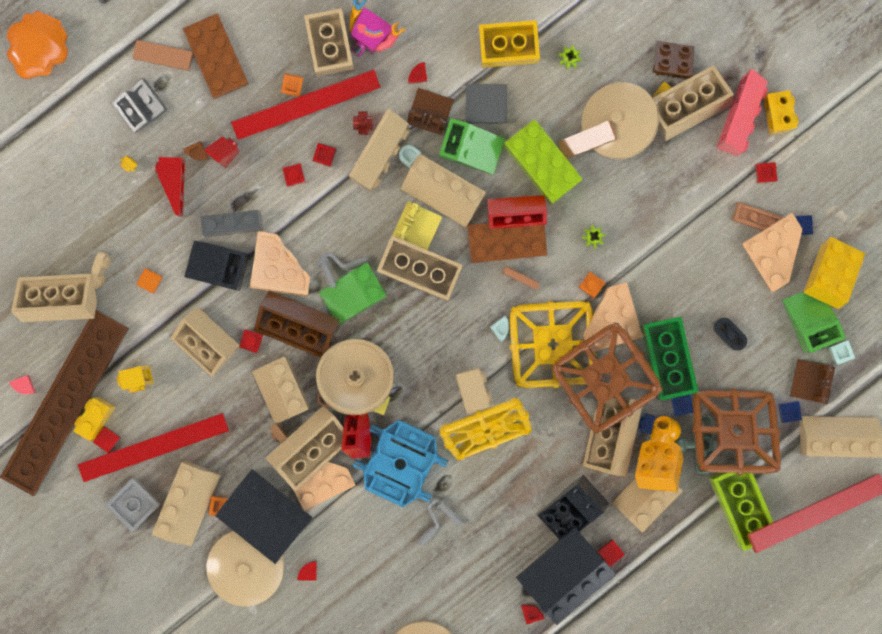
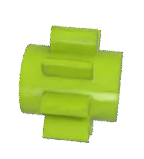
[558,45,582,70]
[581,225,606,249]

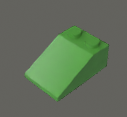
[319,263,387,325]

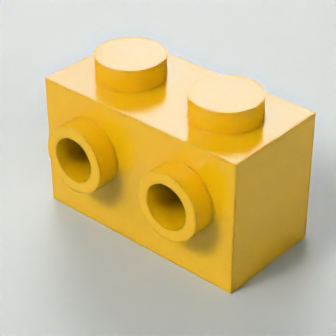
[763,90,799,135]
[117,365,154,393]
[73,397,116,441]

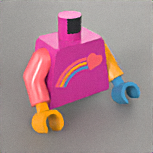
[349,0,406,57]

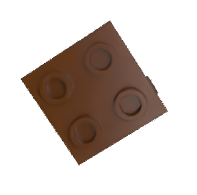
[652,41,694,80]
[407,88,454,135]
[790,359,835,404]

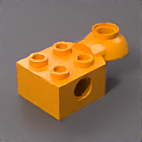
[635,416,684,492]

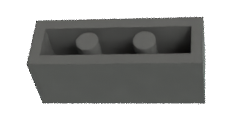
[200,210,263,238]

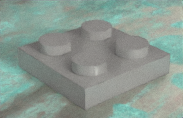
[105,477,161,533]

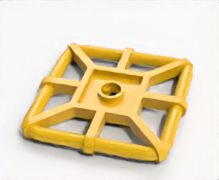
[509,300,596,388]
[439,398,532,460]

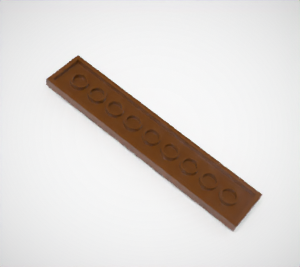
[0,309,129,496]

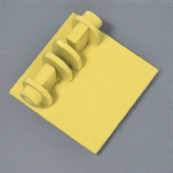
[392,201,442,250]

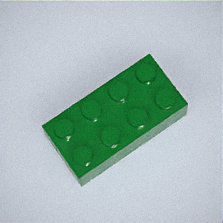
[640,316,698,401]

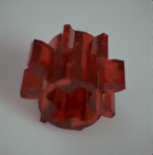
[353,111,373,135]

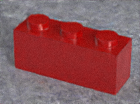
[487,195,547,229]

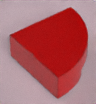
[408,62,427,84]
[297,560,317,581]
[521,604,545,624]

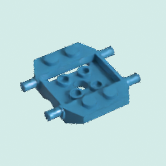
[353,419,449,507]

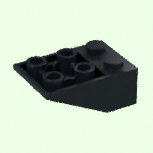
[184,240,250,291]
[537,475,609,539]

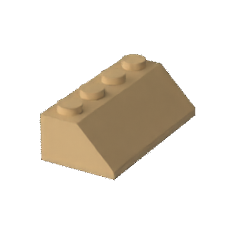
[652,65,734,141]
[349,109,410,192]
[401,153,486,227]
[11,274,97,322]
[583,396,642,477]
[265,406,344,491]
[800,416,882,458]
[152,460,221,546]

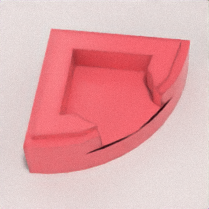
[9,375,36,394]

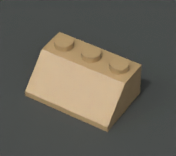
[170,307,240,377]
[252,356,311,423]
[611,478,682,533]

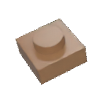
[270,423,289,443]

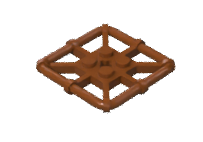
[552,322,662,434]
[692,388,781,475]

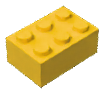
[478,20,540,68]
[803,237,866,309]

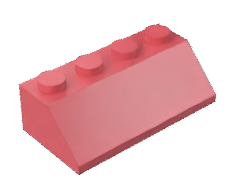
[716,69,768,156]

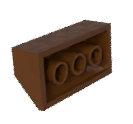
[254,291,340,358]

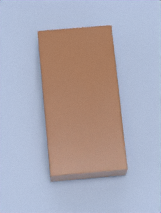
[502,266,540,291]

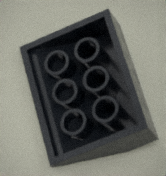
[215,469,312,564]
[516,526,616,625]

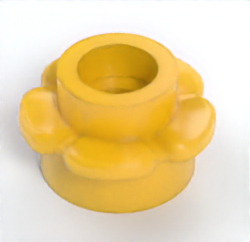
[120,155,138,172]

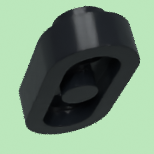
[713,318,747,351]

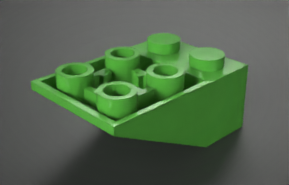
[439,118,505,175]
[782,291,846,353]

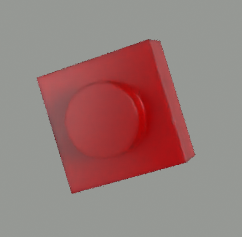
[282,163,306,187]
[239,329,264,353]

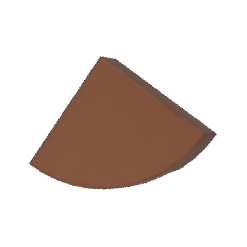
[183,141,209,161]

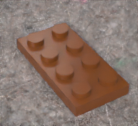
[183,13,249,99]
[467,223,547,264]

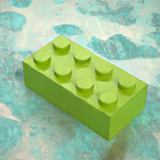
[503,119,582,205]
[708,462,773,551]

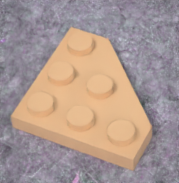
[741,213,802,292]
[250,231,310,297]
[583,282,643,352]
[294,461,356,511]

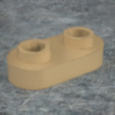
[90,251,111,290]

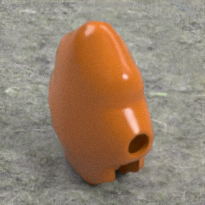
[6,11,68,79]

